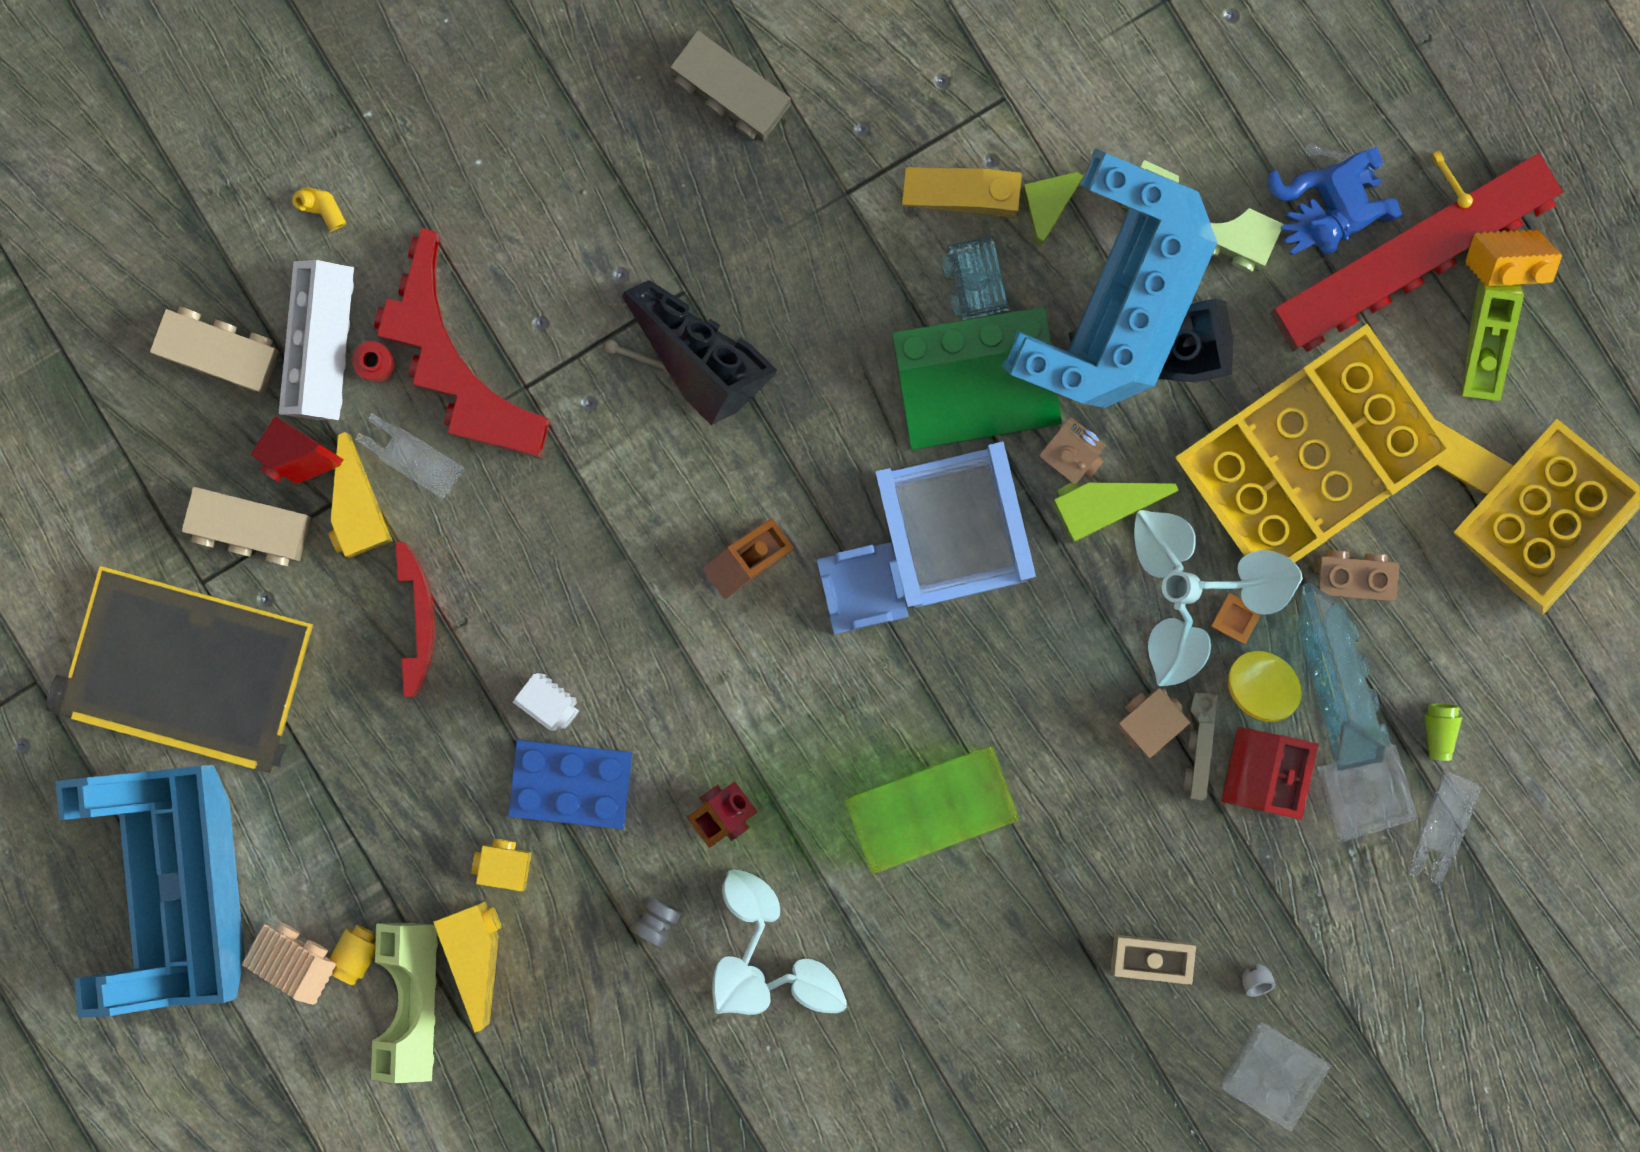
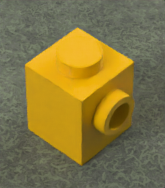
[471,839,532,891]

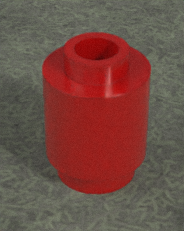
[352,341,396,383]

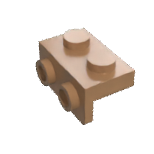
[1314,550,1400,602]

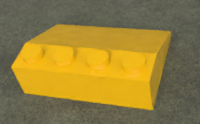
[1454,419,1640,616]

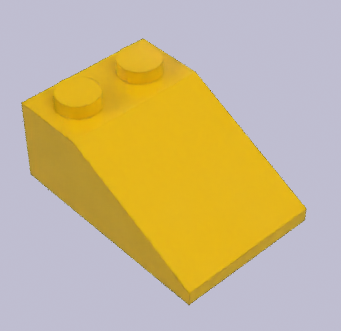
[433,901,502,1033]

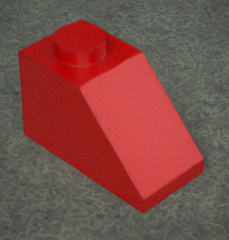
[250,416,344,484]

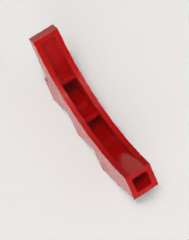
[374,228,550,458]

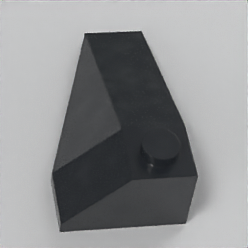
[622,280,777,425]

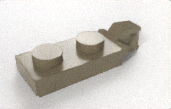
[1184,693,1218,801]

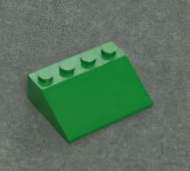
[892,306,1062,451]

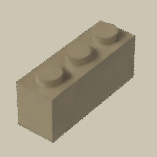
[671,31,791,141]

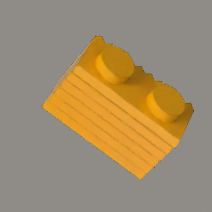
[1465,228,1562,287]

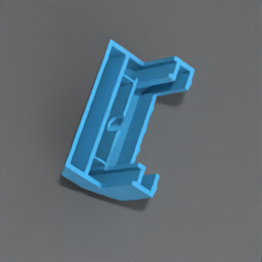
[1001,148,1218,408]
[55,765,245,1018]

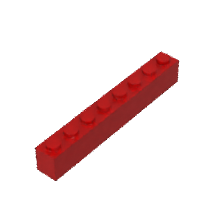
[1270,153,1563,353]

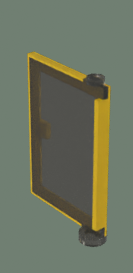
[46,566,313,773]

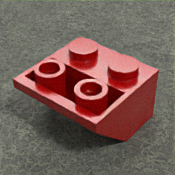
[1220,727,1319,820]

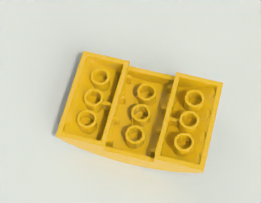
[1175,324,1457,563]

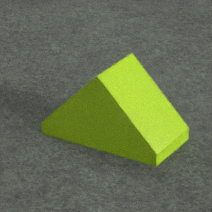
[1022,172,1084,246]

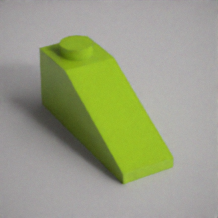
[1461,278,1524,401]
[1052,482,1179,543]

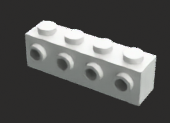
[279,260,354,420]

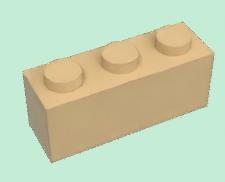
[150,306,281,395]
[182,487,311,566]

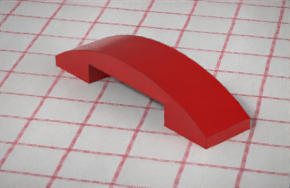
[396,542,435,698]

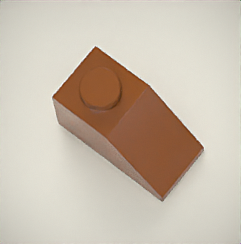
[702,518,795,599]

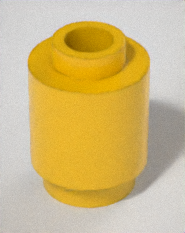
[329,924,376,985]

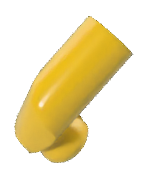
[292,187,347,232]

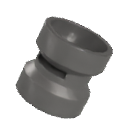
[630,895,682,948]

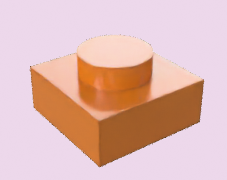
[1210,592,1261,645]

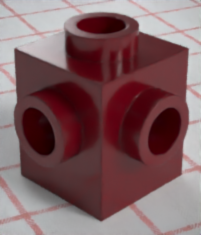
[687,781,758,848]

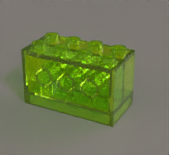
[844,745,1020,875]

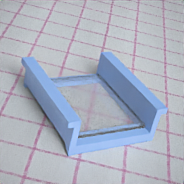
[875,442,1036,608]

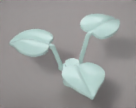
[1134,510,1302,686]
[712,869,847,1015]

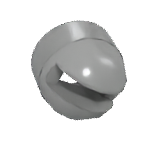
[1242,964,1276,997]

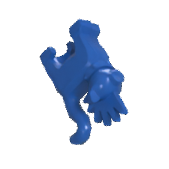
[1266,147,1402,255]

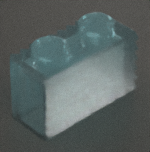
[941,236,1009,321]

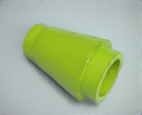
[1424,703,1463,761]

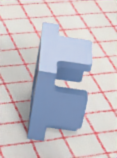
[817,542,909,635]

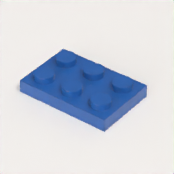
[508,740,633,829]

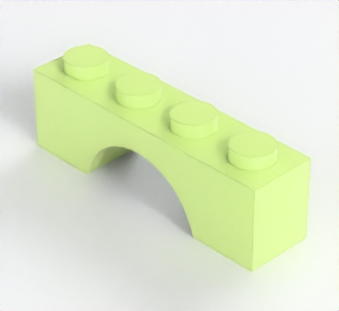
[1121,160,1284,272]
[371,923,438,1083]

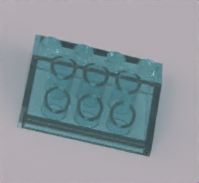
[1298,583,1390,771]

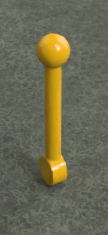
[1431,150,1473,208]

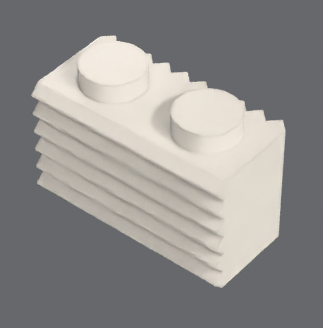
[513,673,579,731]

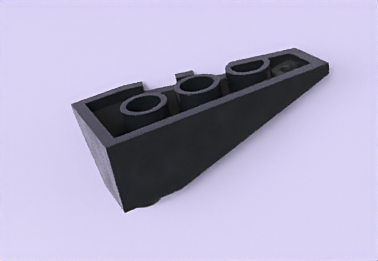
[1068,298,1233,383]

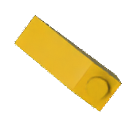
[902,167,1022,218]
[329,432,393,558]

